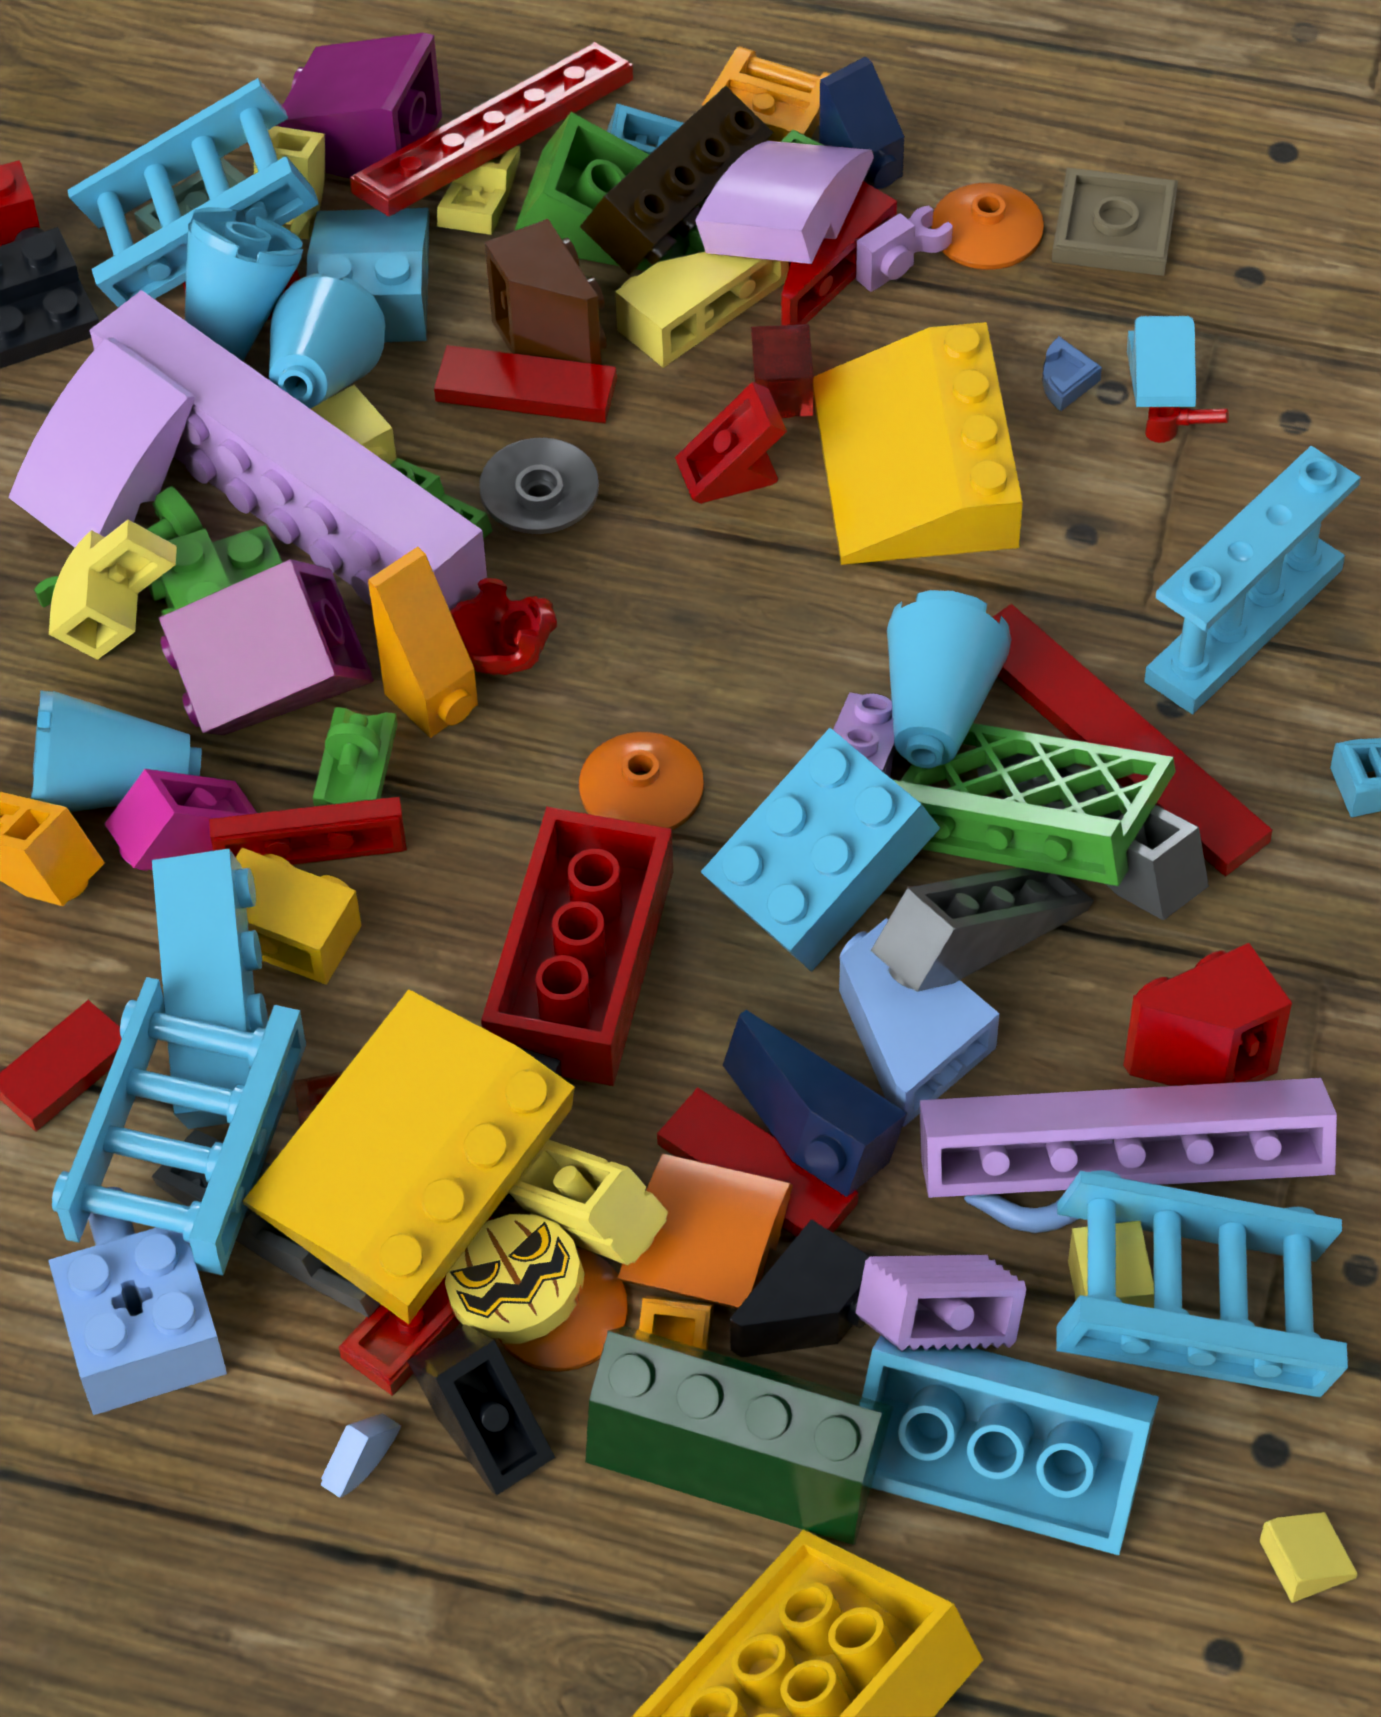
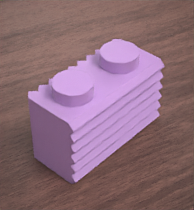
[856,1255,1026,1351]

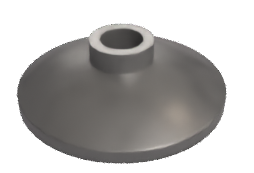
[479,438,599,534]

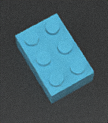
[701,728,940,972]

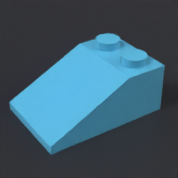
[306,208,429,342]

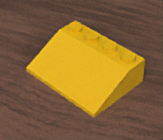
[811,322,1023,565]
[243,989,575,1324]
[632,1529,983,1717]

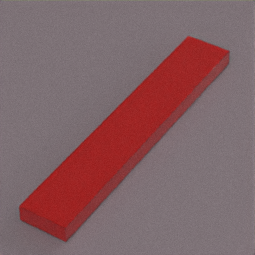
[350,42,633,217]
[992,603,1273,877]

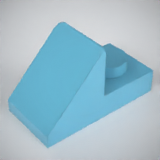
[1127,316,1196,407]

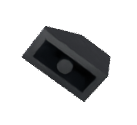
[730,1219,870,1358]
[407,1324,555,1495]

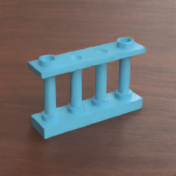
[67,78,319,308]
[1144,446,1361,715]
[52,977,306,1276]
[1056,1170,1348,1397]

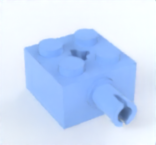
[48,1187,227,1415]

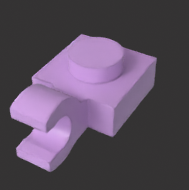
[856,205,953,292]

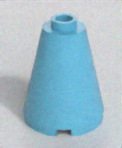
[185,207,303,361]
[269,274,386,408]
[887,590,1011,768]
[31,690,202,812]

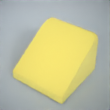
[1260,1512,1357,1603]

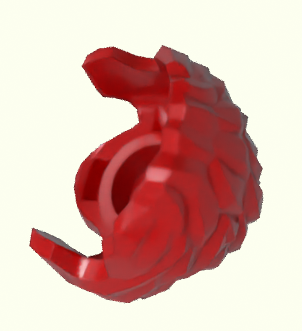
[450,578,557,675]

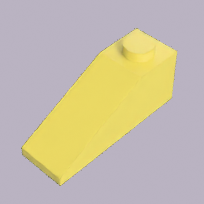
[615,252,789,368]

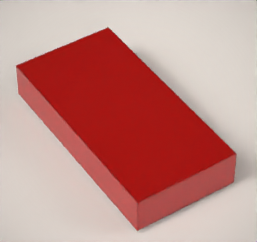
[0,1000,122,1132]

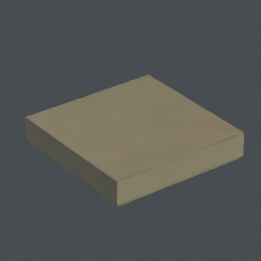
[1052,168,1178,276]

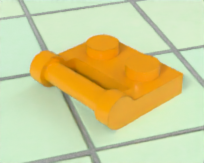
[702,46,832,142]

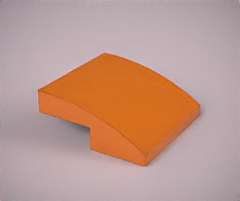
[618,1154,793,1309]

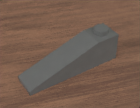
[977,753,1209,921]
[871,867,1094,992]

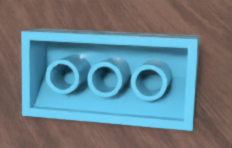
[862,1335,1159,1555]

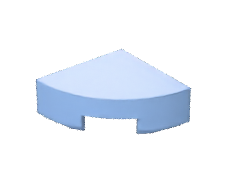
[321,1413,401,1498]

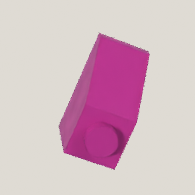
[105,769,257,871]

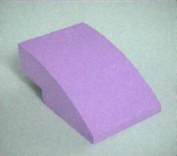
[695,141,874,264]
[8,337,196,547]

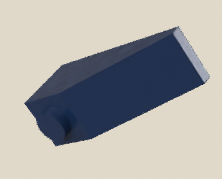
[723,1010,907,1197]

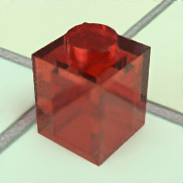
[751,324,814,418]

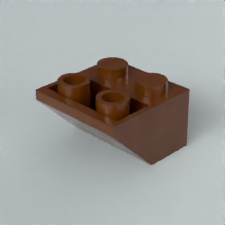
[485,219,607,365]

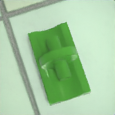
[313,707,398,806]

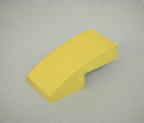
[437,146,520,235]

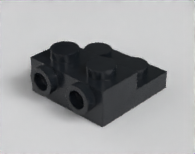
[0,227,99,369]

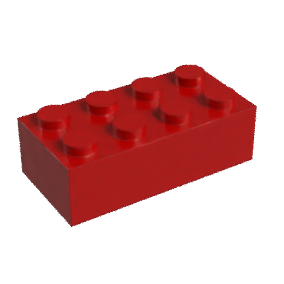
[481,807,674,1086]

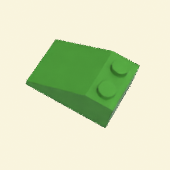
[515,112,703,271]

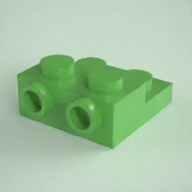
[148,525,283,616]

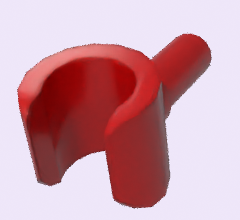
[1145,407,1229,443]

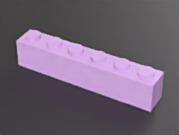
[920,1078,1337,1198]

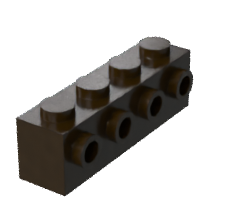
[580,85,774,275]

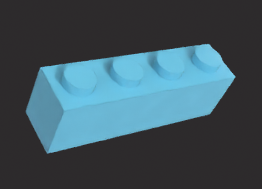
[152,849,268,1129]

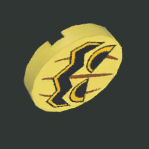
[445,1214,585,1344]

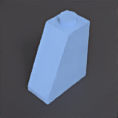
[839,918,999,1127]

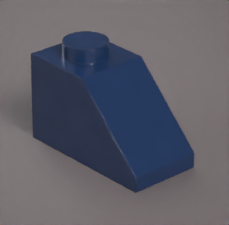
[819,56,904,189]

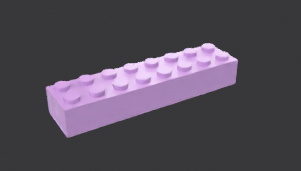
[90,290,487,611]

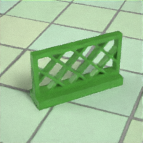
[892,723,1176,886]

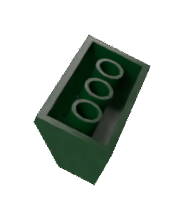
[585,1326,893,1545]

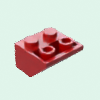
[1123,943,1292,1086]

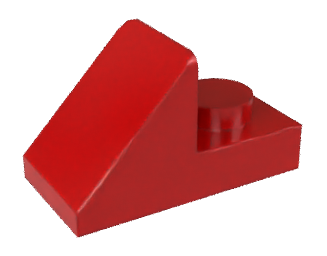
[675,382,787,504]

